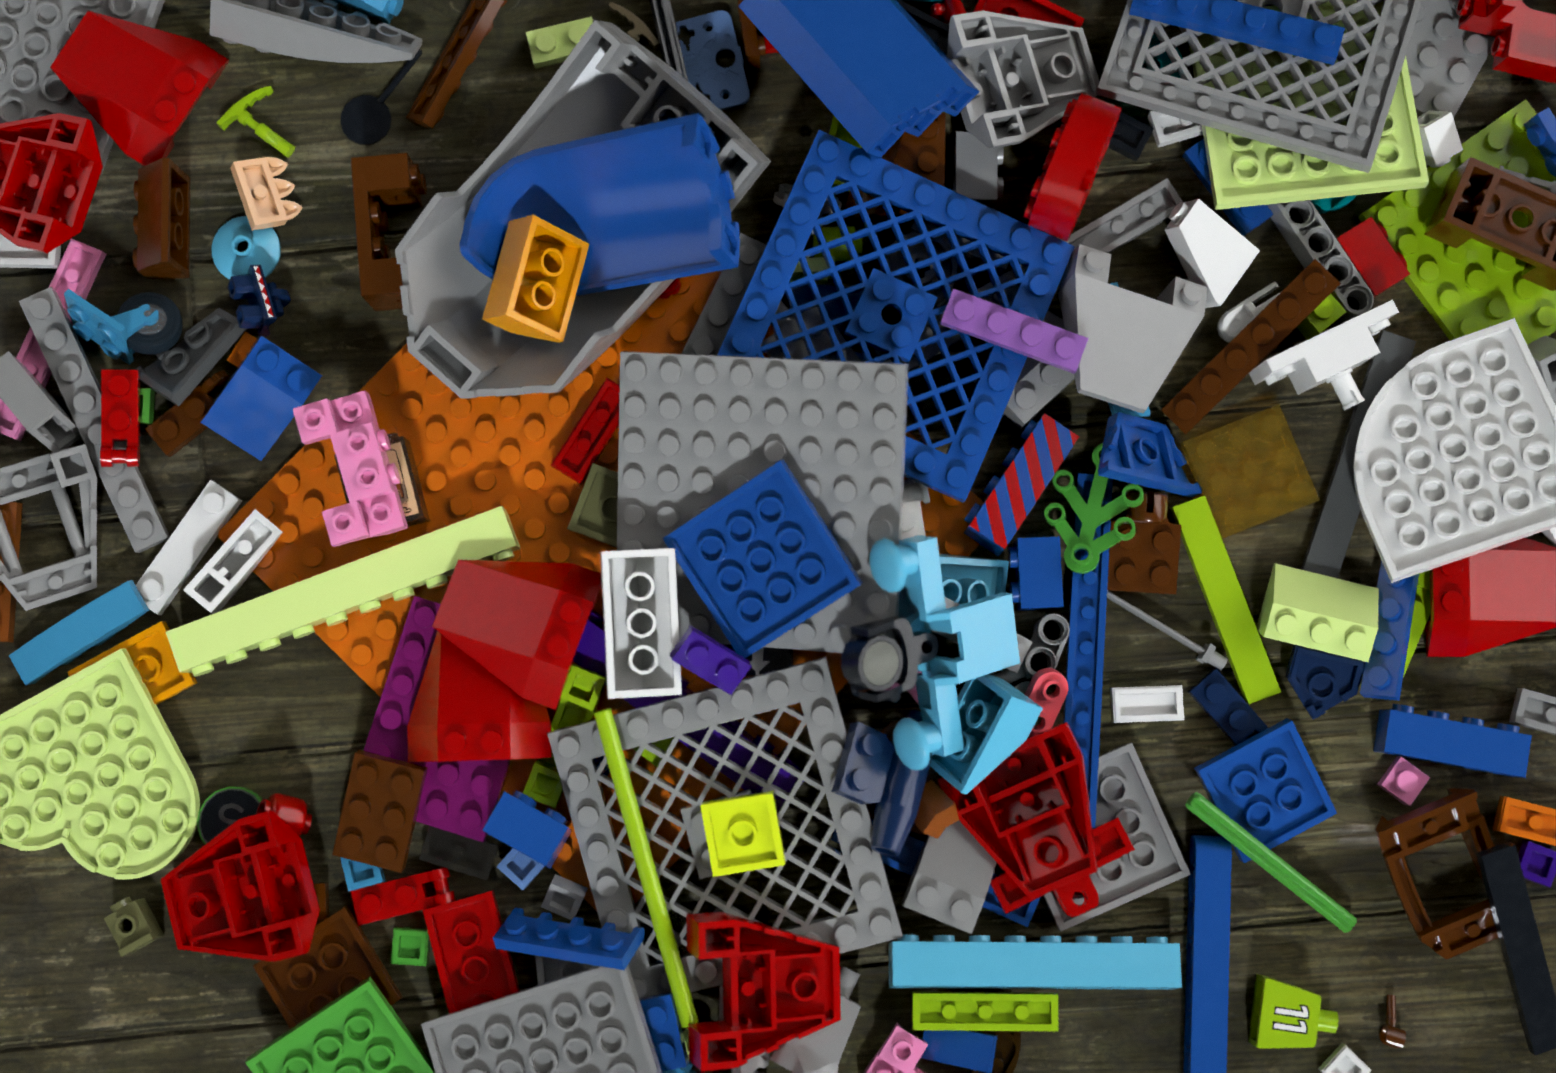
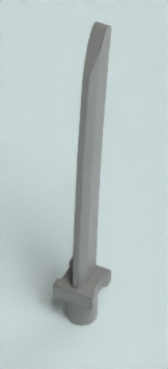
[1107,590,1228,671]

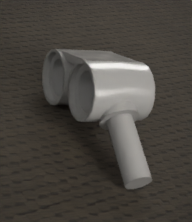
[994,614,1070,683]

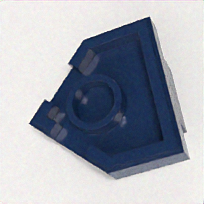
[1285,644,1366,720]

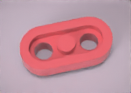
[1025,668,1069,738]

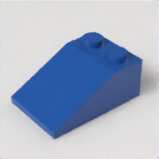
[200,336,322,461]

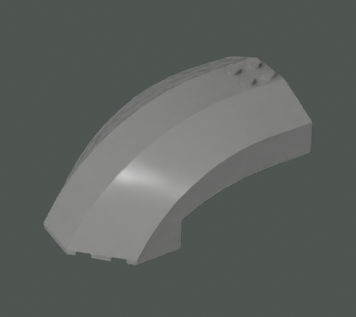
[395,20,771,399]

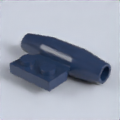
[831,710,932,856]

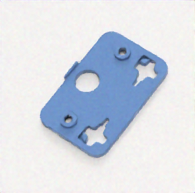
[675,10,750,110]

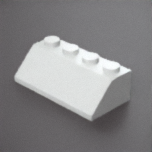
[600,548,682,699]

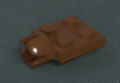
[1107,491,1181,595]

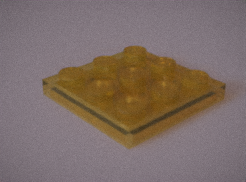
[1180,404,1320,539]

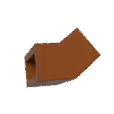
[914,780,959,839]

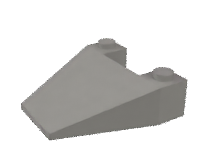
[1058,244,1208,413]

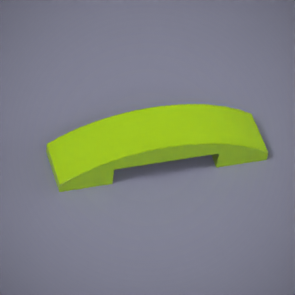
[523,664,606,808]

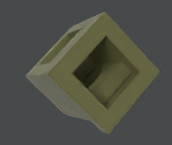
[104,897,164,957]

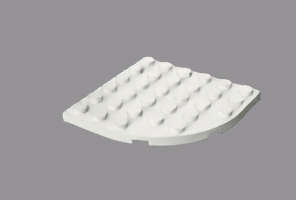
[1353,318,1556,583]

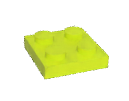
[700,791,786,877]

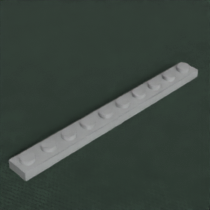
[872,178,1183,372]

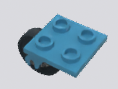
[64,289,183,365]

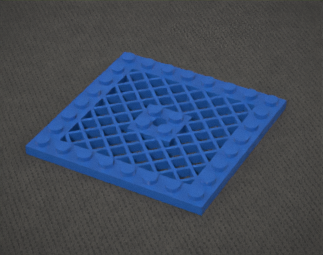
[717,130,1075,503]

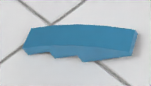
[9,580,149,686]

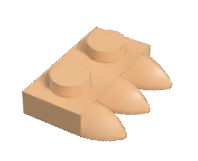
[230,157,303,231]

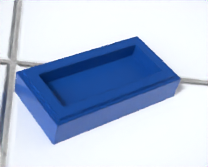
[920,1030,997,1073]

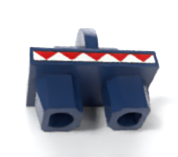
[228,264,291,336]

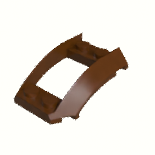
[1375,788,1499,960]

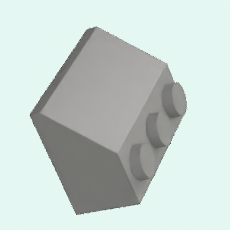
[973,311,1075,431]

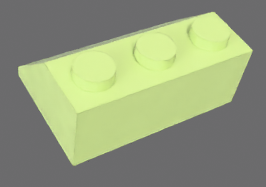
[1256,563,1379,662]

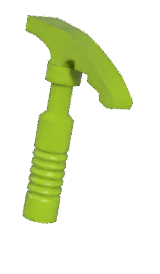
[216,86,295,158]

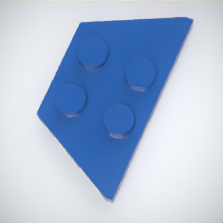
[1098,412,1202,498]

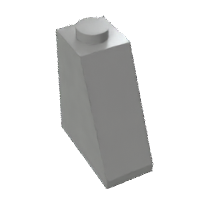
[0,351,81,452]

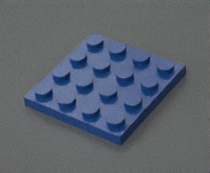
[662,459,863,658]

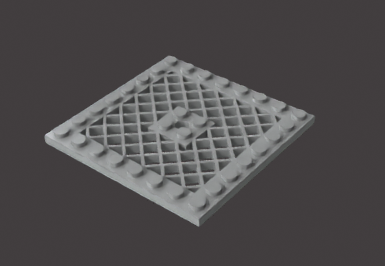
[1096,0,1422,173]
[547,657,903,999]

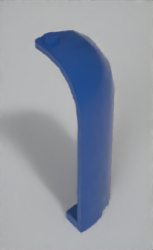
[459,113,740,296]

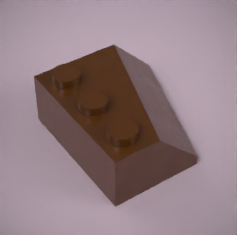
[843,113,945,225]

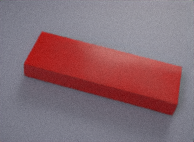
[551,377,620,485]

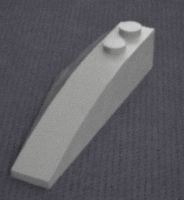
[210,0,423,63]

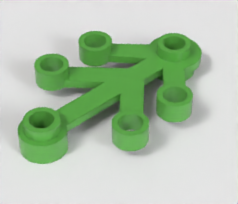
[1044,443,1144,574]

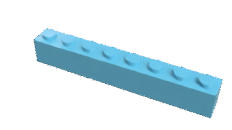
[888,935,1182,990]

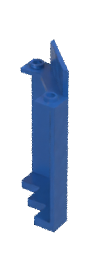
[738,0,980,158]

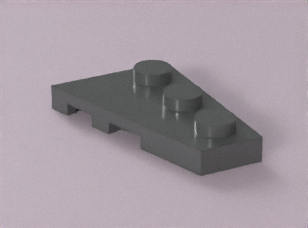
[135,308,247,406]

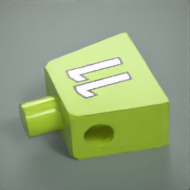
[1248,974,1339,1049]

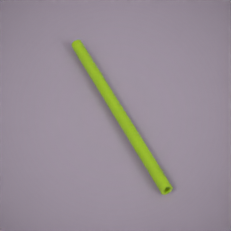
[594,708,699,1028]

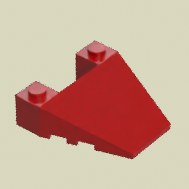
[686,911,841,1072]

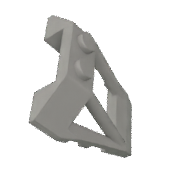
[0,444,97,611]

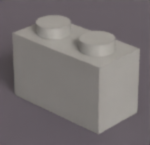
[953,131,1004,209]

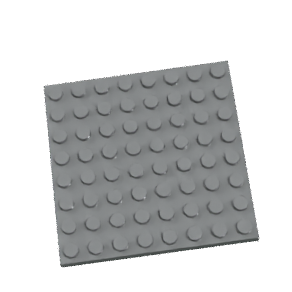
[617,351,909,653]

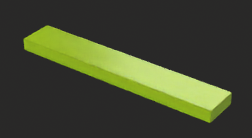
[1170,495,1281,704]

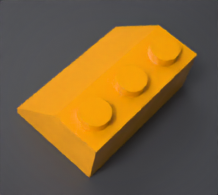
[482,215,589,343]

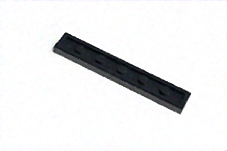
[1476,841,1556,1055]

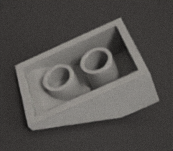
[901,820,997,934]

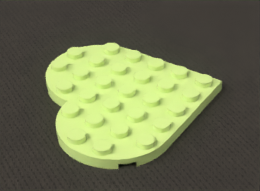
[0,648,200,880]

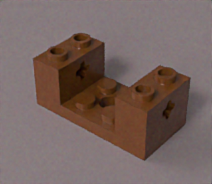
[351,153,427,311]
[1424,157,1556,291]

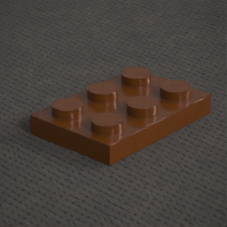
[332,750,428,873]

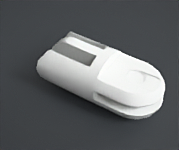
[1217,281,1281,343]

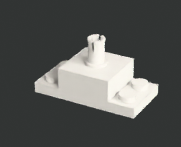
[1249,300,1399,410]

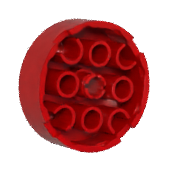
[1023,93,1122,242]

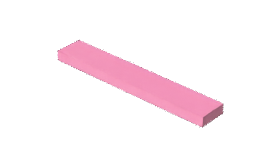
[0,238,106,441]

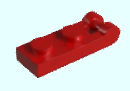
[100,369,140,467]
[350,866,456,926]

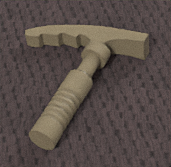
[609,2,660,50]

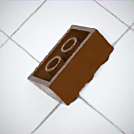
[133,158,190,279]

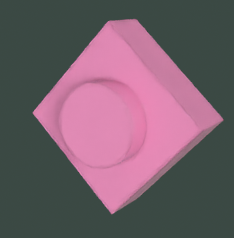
[1377,756,1430,806]

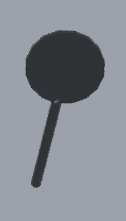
[340,49,422,145]

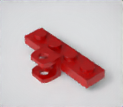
[990,817,1135,917]

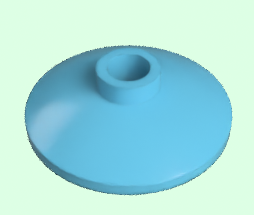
[212,216,281,280]

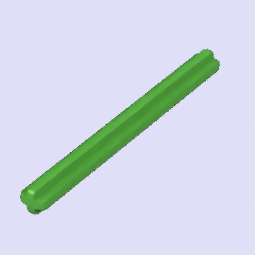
[1185,792,1357,933]

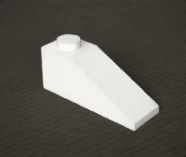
[183,509,283,614]

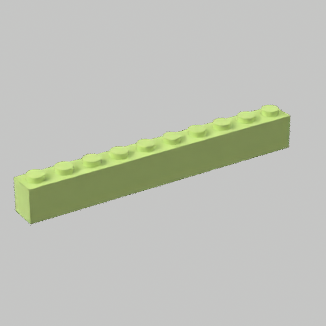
[166,506,521,677]

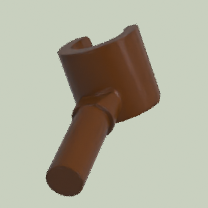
[1379,995,1406,1048]

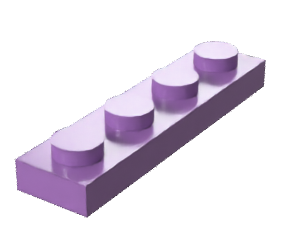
[940,288,1089,374]

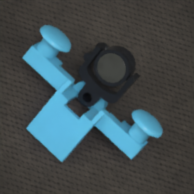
[841,535,1020,770]

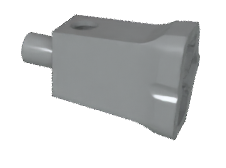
[769,965,861,1073]

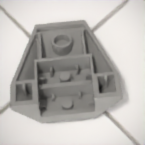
[947,11,1100,149]

